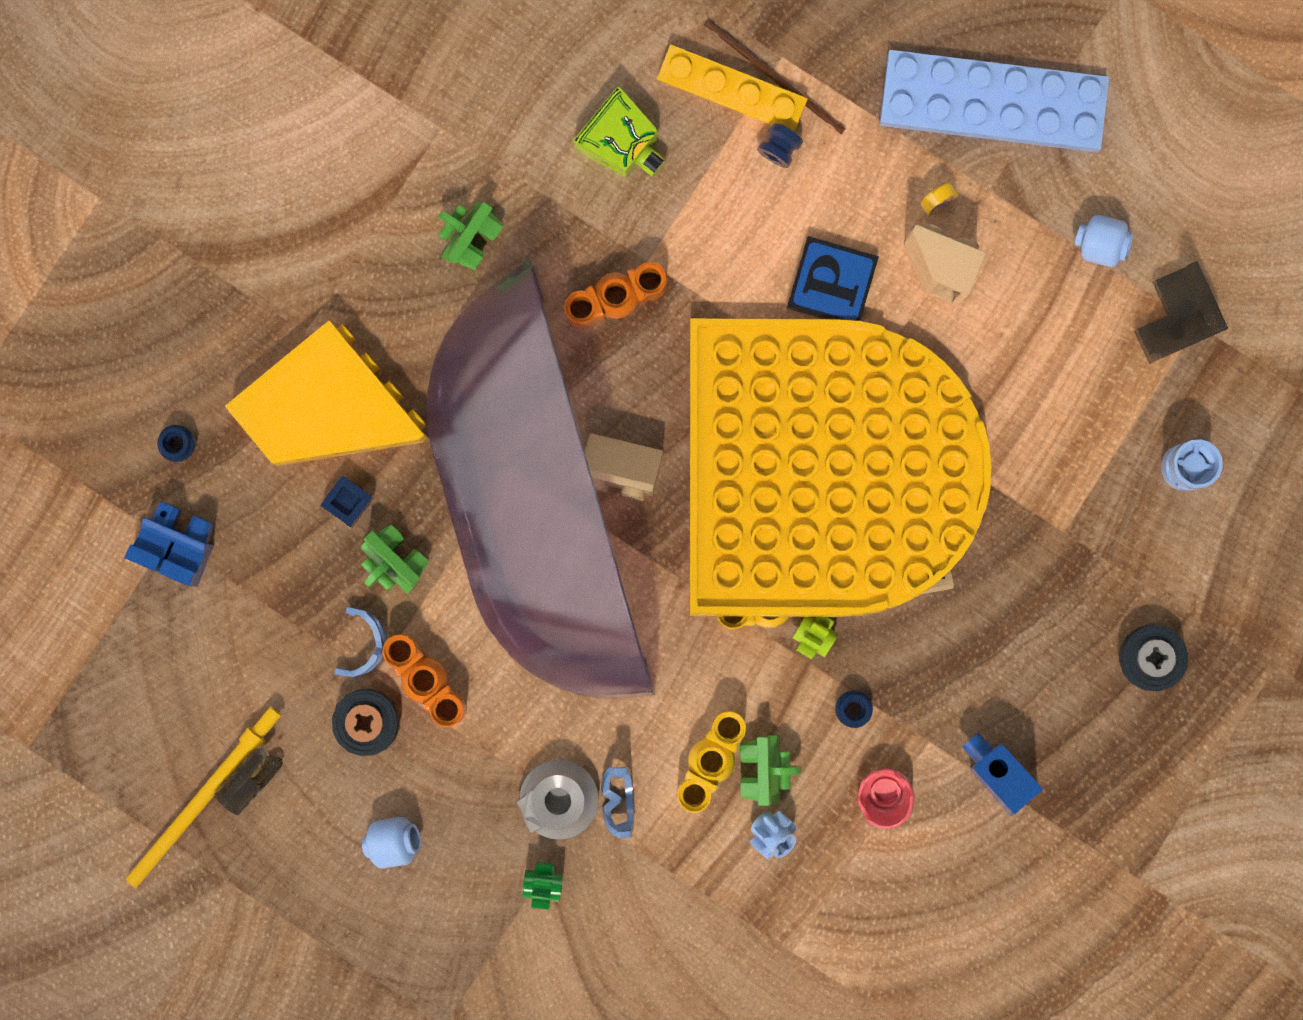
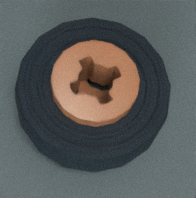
[332,689,400,756]

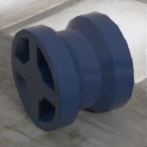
[757,123,803,168]

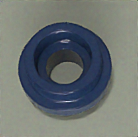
[157,425,196,462]
[835,690,873,728]

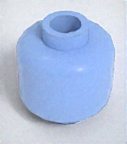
[1075,215,1134,267]
[362,817,421,869]

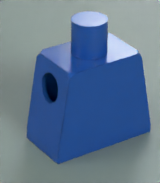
[962,733,1043,816]

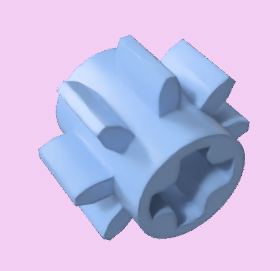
[750,811,797,859]

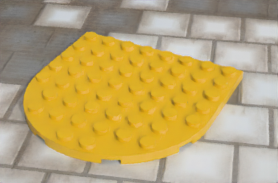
[690,318,992,617]

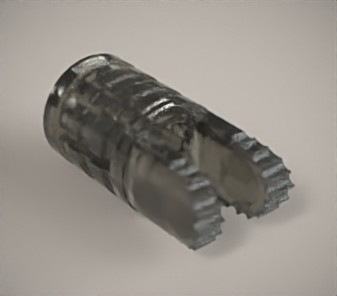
[214,746,283,816]

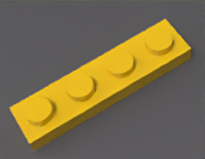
[657,44,808,132]

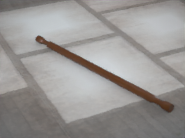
[704,19,846,135]

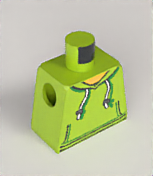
[573,87,666,178]

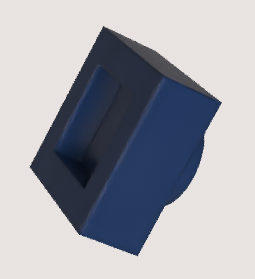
[320,475,374,528]

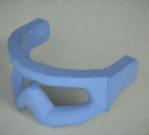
[334,607,387,678]
[601,766,634,838]

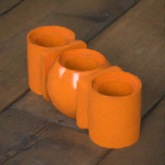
[564,262,667,329]
[382,634,467,727]

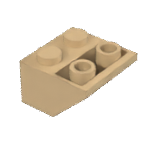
[904,223,986,306]
[578,433,663,501]

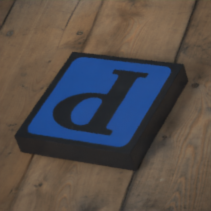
[787,236,879,321]

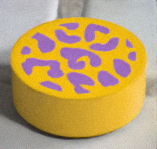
[921,182,959,216]

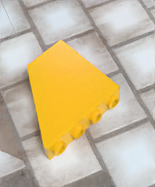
[225,320,428,466]

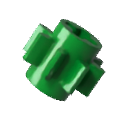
[522,862,563,910]

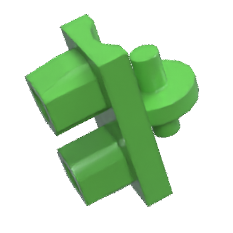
[437,202,504,270]
[361,525,429,595]
[740,735,801,806]

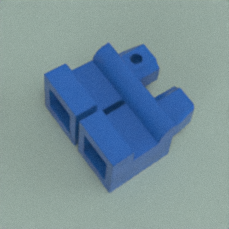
[124,502,214,587]

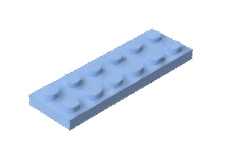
[879,50,1109,153]

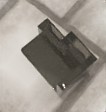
[1134,261,1228,364]

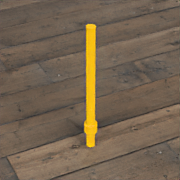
[125,706,282,888]

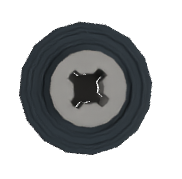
[1119,624,1188,692]

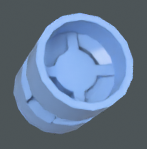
[1161,439,1223,491]

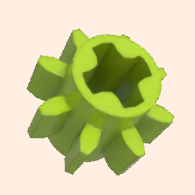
[792,617,839,659]

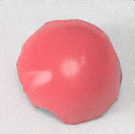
[857,767,915,830]

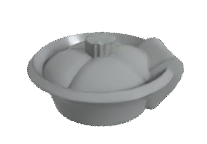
[516,760,598,839]

